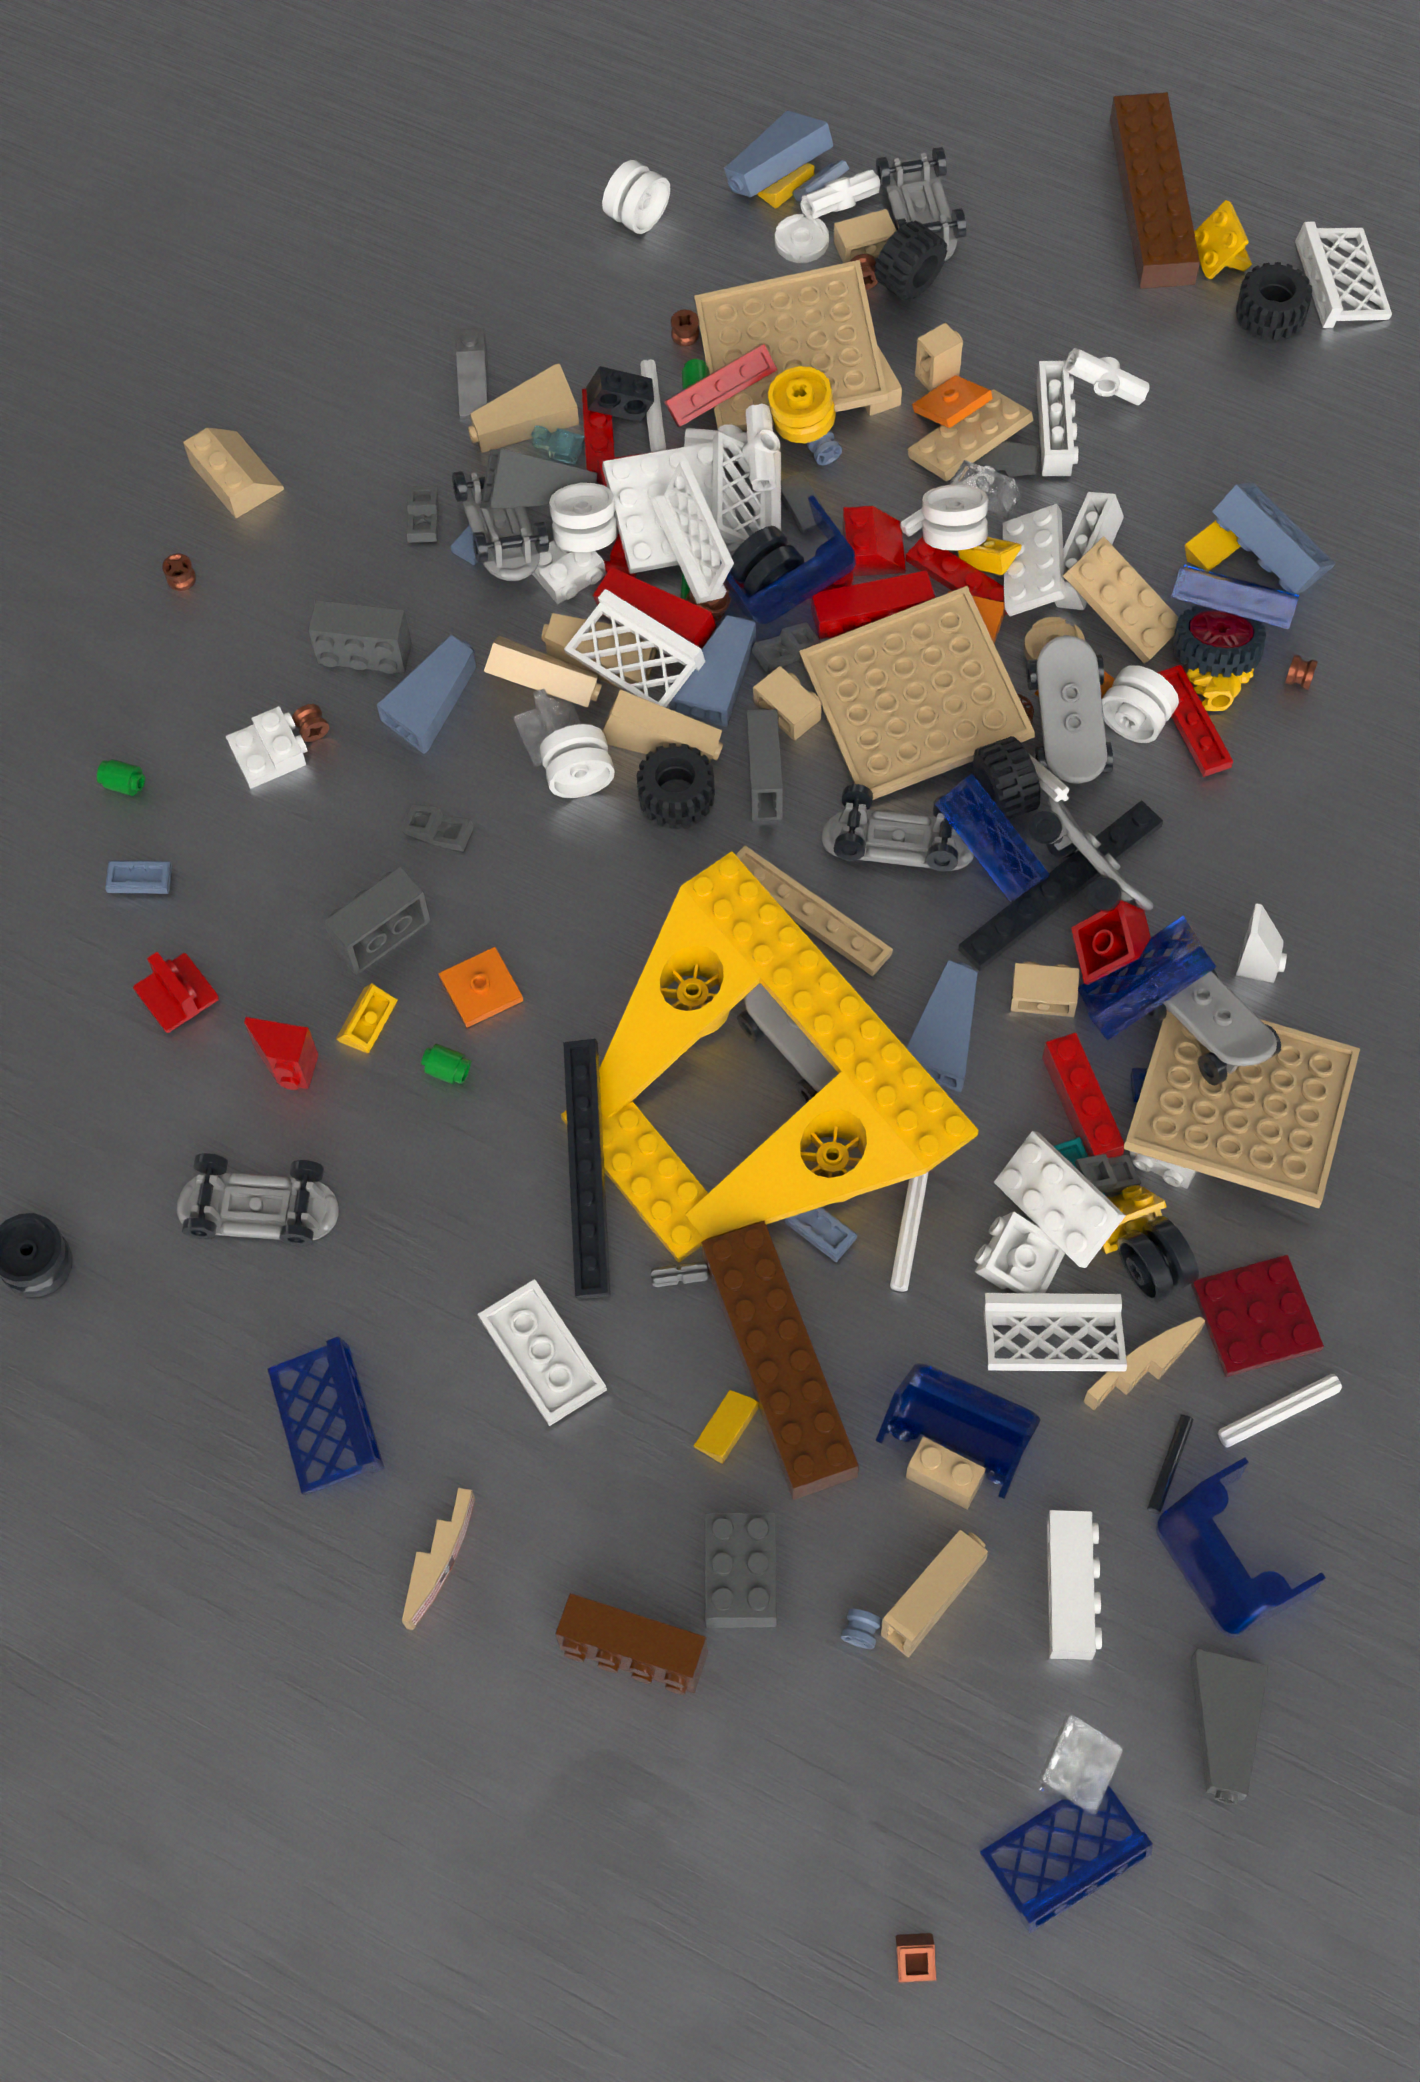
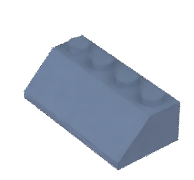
[1212,482,1336,594]

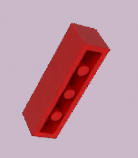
[593,567,716,649]
[811,570,936,639]
[1042,1032,1125,1158]

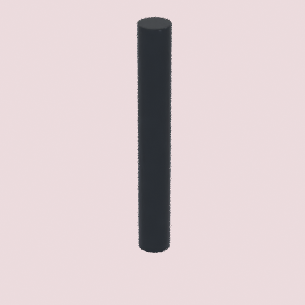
[1147,1415,1194,1514]

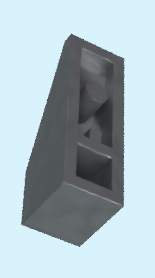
[456,328,488,419]

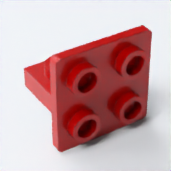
[133,952,219,1033]

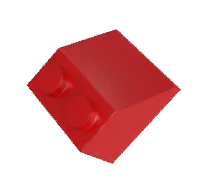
[842,506,906,576]
[1071,900,1151,985]
[244,1017,318,1090]

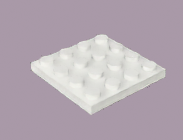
[602,442,740,574]

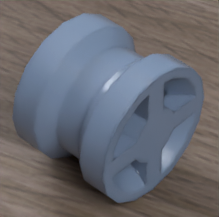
[807,430,842,466]
[841,1609,882,1649]

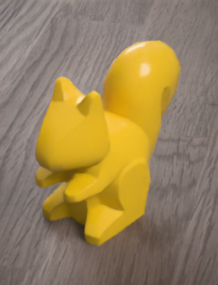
[1186,668,1254,711]

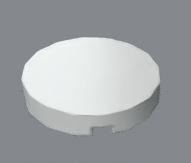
[775,214,829,263]

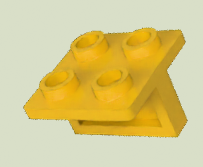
[1194,200,1252,279]
[1101,1185,1167,1254]

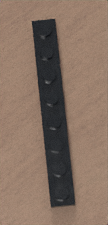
[958,800,1163,971]
[563,1038,611,1299]

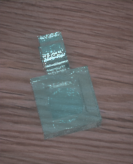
[531,426,585,465]

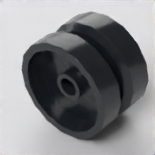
[729,526,804,603]
[0,1213,73,1298]
[1117,1216,1199,1303]

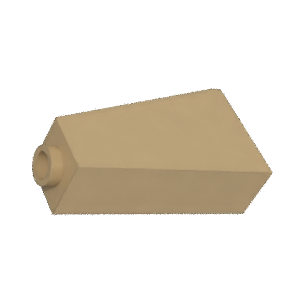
[468,363,579,453]
[541,613,658,693]
[484,636,602,707]
[602,689,723,763]
[881,1530,988,1658]

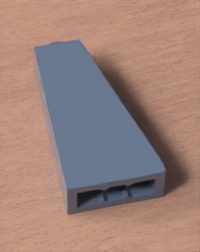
[724,110,834,197]
[669,615,756,727]
[377,634,476,754]
[906,960,978,1093]

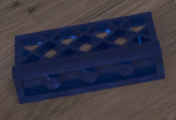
[1171,564,1300,629]
[935,773,1050,902]
[1078,915,1217,1041]
[267,1336,385,1495]
[980,1774,1153,1934]

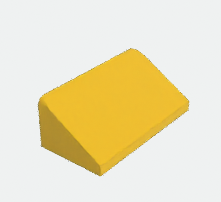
[757,163,814,209]
[1185,520,1241,572]
[958,537,1021,575]
[336,983,398,1053]
[694,1390,759,1464]

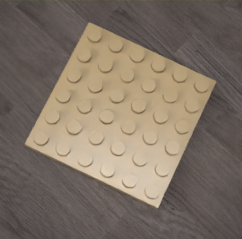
[694,260,889,432]
[799,586,1035,800]
[1124,1009,1360,1208]

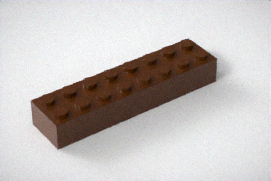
[1110,92,1200,289]
[701,1221,859,1500]

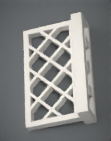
[1295,222,1392,328]
[712,431,781,545]
[652,460,734,604]
[564,589,706,708]
[983,1293,1127,1371]

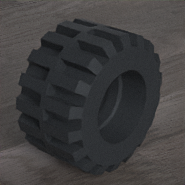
[874,220,947,301]
[1236,262,1312,340]
[973,736,1041,822]
[637,743,715,828]

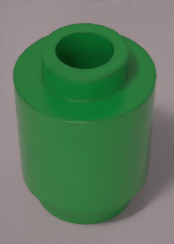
[681,359,710,390]
[97,759,145,796]
[421,1043,472,1084]

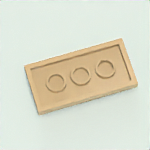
[907,389,1033,481]
[1063,536,1179,664]

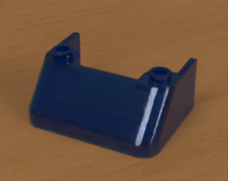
[720,495,856,624]
[876,1363,1041,1499]
[1156,1457,1326,1637]

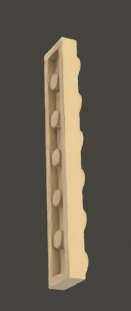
[736,845,893,976]

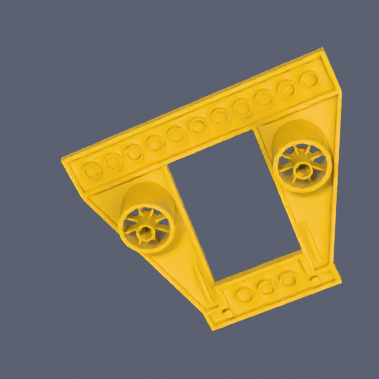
[561,851,979,1263]

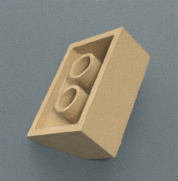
[183,427,284,519]

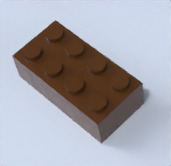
[556,1593,708,1695]

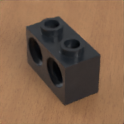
[586,366,654,422]

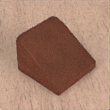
[896,1933,936,1982]

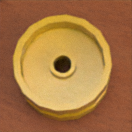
[768,366,836,443]

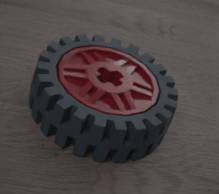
[1173,603,1266,677]

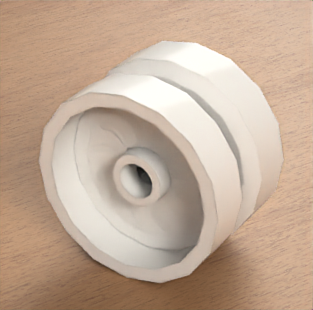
[602,160,670,234]
[549,483,618,552]
[922,484,988,551]
[1102,666,1179,743]
[539,724,615,798]

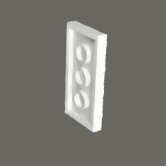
[1002,504,1065,616]
[994,1131,1126,1268]
[478,1279,607,1426]

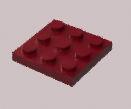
[1191,1254,1324,1377]

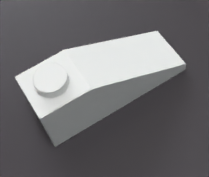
[1236,904,1287,983]

